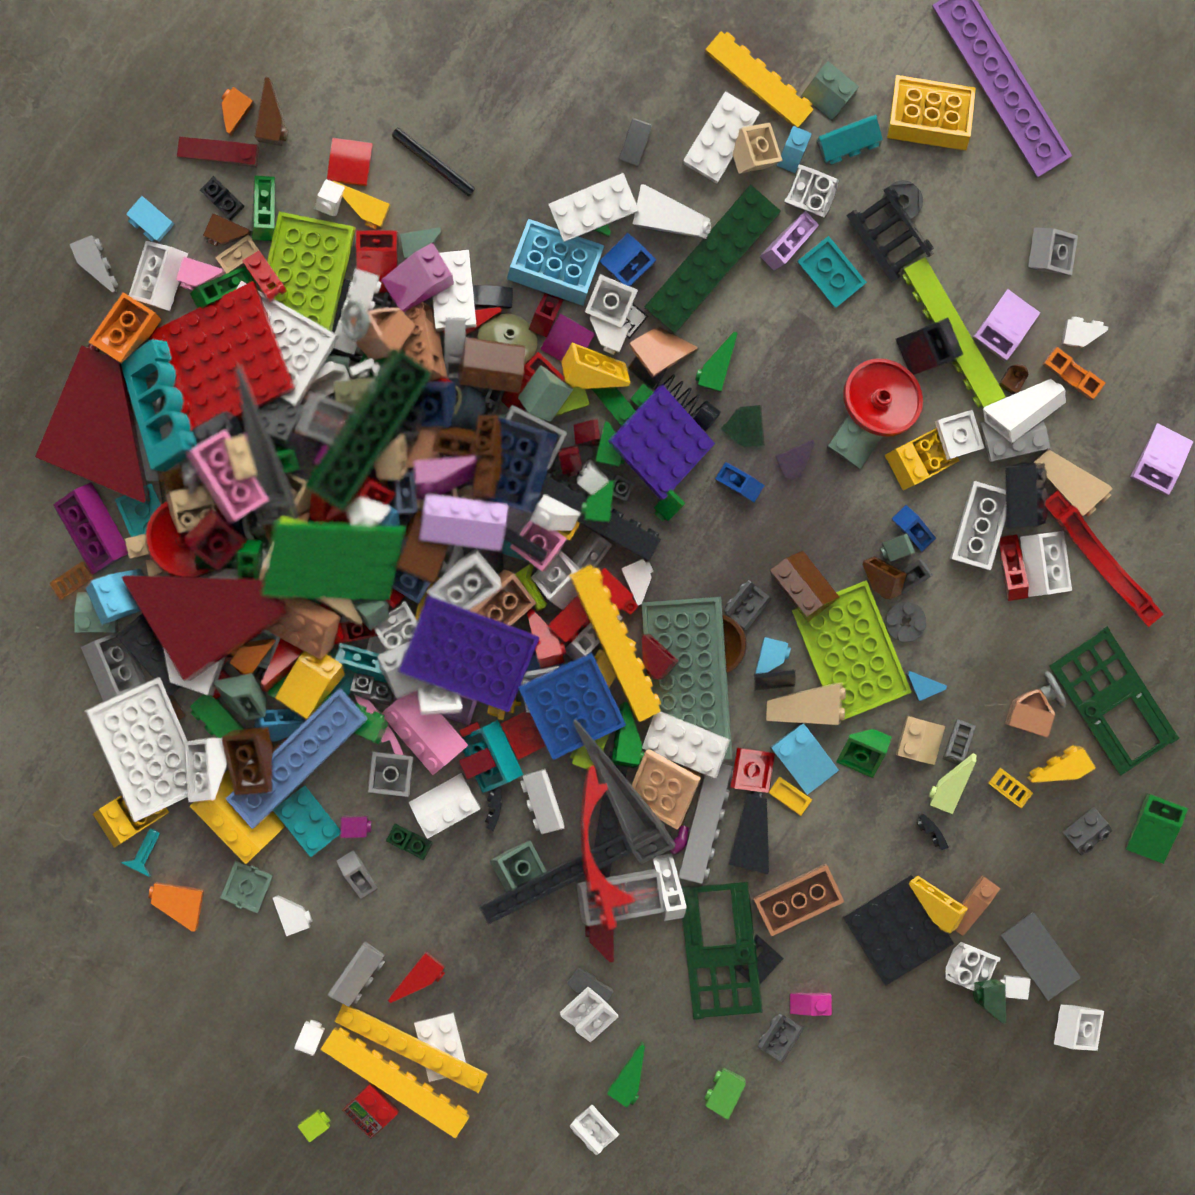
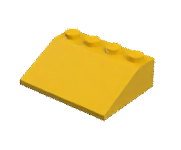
[887,75,976,151]
[190,769,285,864]

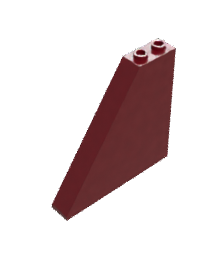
[35,344,150,504]
[122,575,288,681]

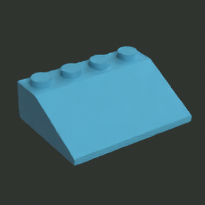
[507,219,604,306]

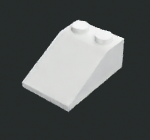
[427,549,501,610]
[185,738,227,802]

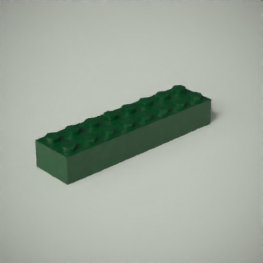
[644,184,781,335]
[304,348,433,511]

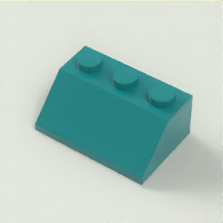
[816,114,883,165]
[462,720,524,793]

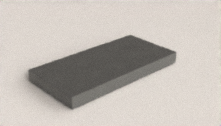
[1001,912,1081,1001]

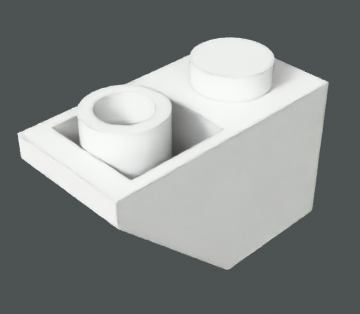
[1062,317,1108,348]

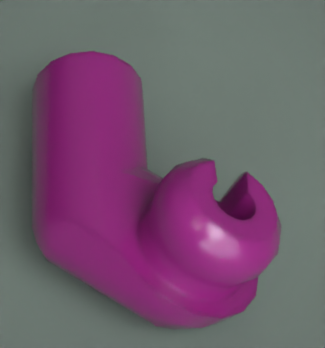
[669,826,689,855]

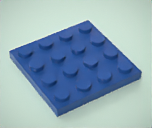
[518,652,626,760]

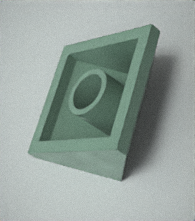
[518,365,573,422]

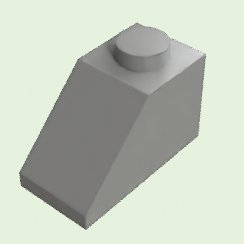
[336,850,378,899]

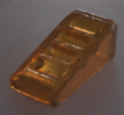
[50,561,95,600]

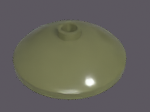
[477,313,538,365]

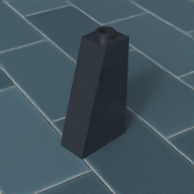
[728,791,769,874]

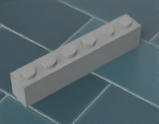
[678,763,733,884]

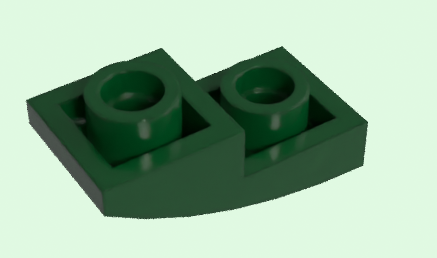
[386,823,433,860]

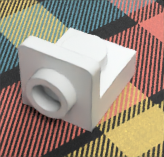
[350,358,380,380]

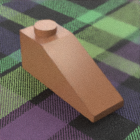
[955,875,1001,936]

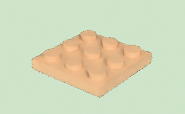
[632,749,701,829]

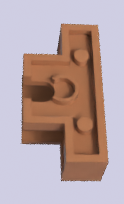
[399,302,447,382]

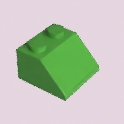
[704,1068,746,1119]

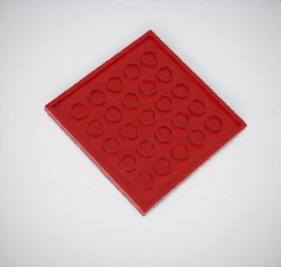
[149,281,296,432]

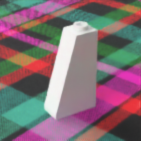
[633,184,711,239]
[983,379,1066,443]

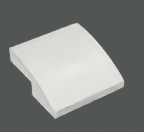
[560,987,618,1042]

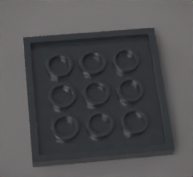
[843,875,954,986]

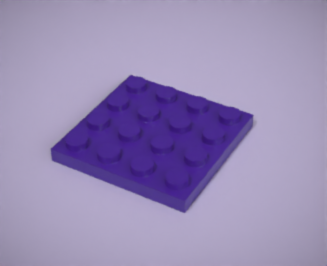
[608,385,715,500]

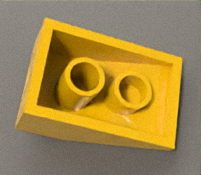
[561,342,630,389]
[275,651,345,720]

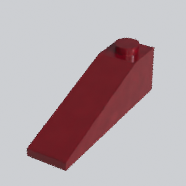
[177,137,259,168]

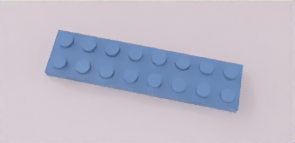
[226,689,368,829]

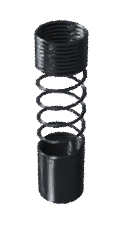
[627,356,721,431]

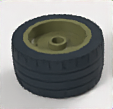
[443,378,486,431]

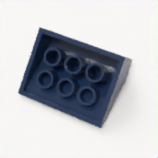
[471,417,557,513]

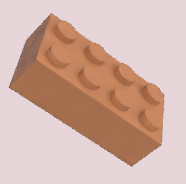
[266,597,340,659]
[753,864,844,936]

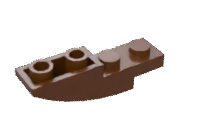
[472,415,502,499]

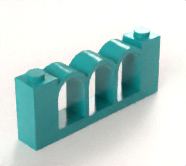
[121,339,197,472]

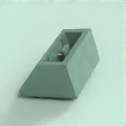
[214,674,267,720]

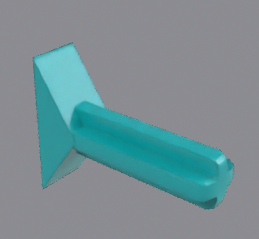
[120,828,160,877]

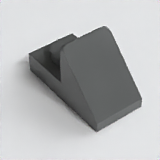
[901,559,932,595]

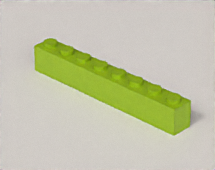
[902,257,1006,409]

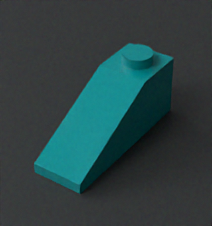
[335,643,388,683]

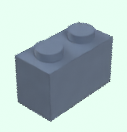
[387,472,417,516]

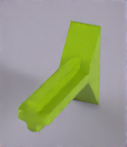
[515,563,547,611]

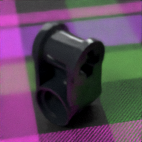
[393,405,426,447]

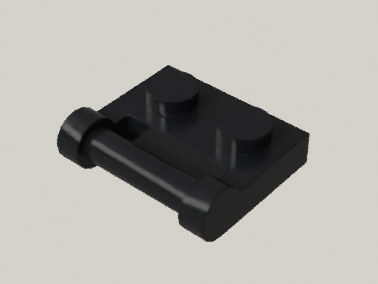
[735,934,784,984]

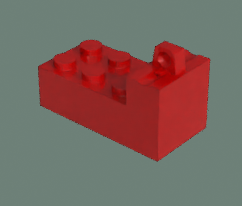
[548,567,638,643]

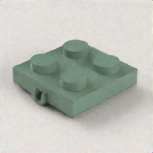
[220,860,273,913]

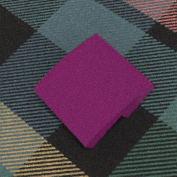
[540,314,595,361]

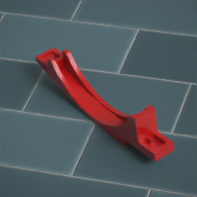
[1045,490,1164,627]
[580,765,635,931]

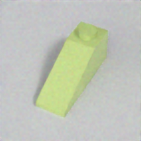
[928,754,977,814]

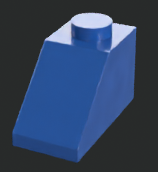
[715,462,765,502]
[891,505,936,552]

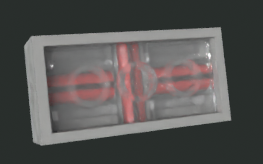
[295,392,353,444]
[576,869,665,926]

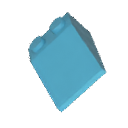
[86,568,144,625]
[771,723,839,795]

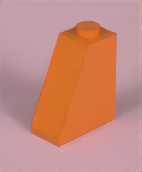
[148,882,204,932]

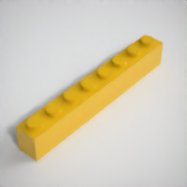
[569,565,661,722]
[320,1027,470,1139]

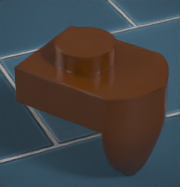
[999,364,1029,395]

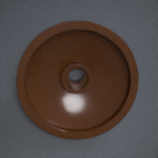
[722,615,746,673]

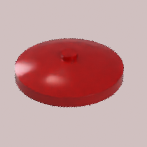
[843,359,923,437]
[145,501,219,577]

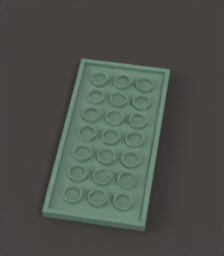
[642,597,733,762]

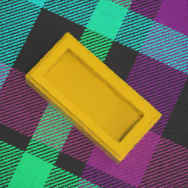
[769,776,812,816]

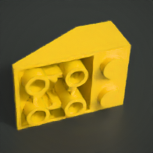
[885,428,960,491]
[1027,745,1096,782]
[93,795,169,848]

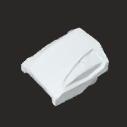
[784,164,839,218]
[374,601,417,651]
[946,942,1001,990]

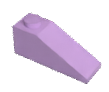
[760,211,819,270]

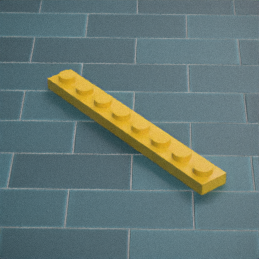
[335,1004,488,1093]

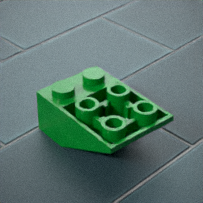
[1125,793,1188,864]

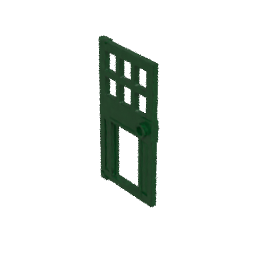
[1049,626,1179,776]
[681,882,763,1020]

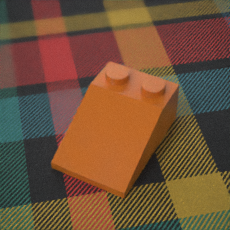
[89,292,161,363]

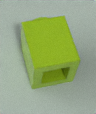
[297,1109,330,1143]

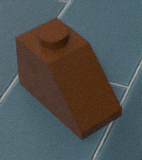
[203,213,252,246]
[432,427,477,457]
[862,556,907,599]

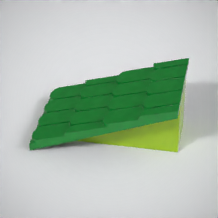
[262,516,405,601]

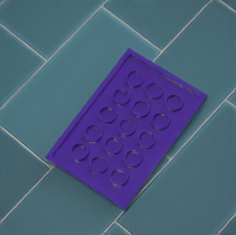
[397,595,540,712]

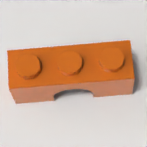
[1042,347,1105,400]

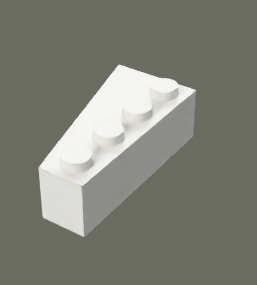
[333,269,381,355]

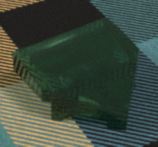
[721,405,765,447]

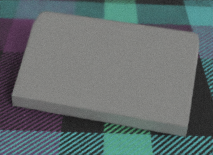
[571,531,612,569]

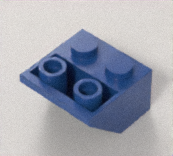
[599,233,656,287]

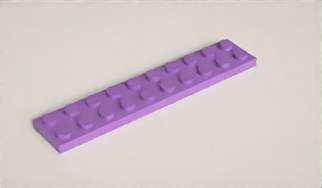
[932,0,1072,178]

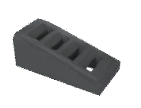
[943,719,976,765]

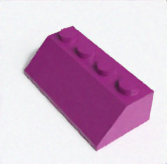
[53,482,129,575]

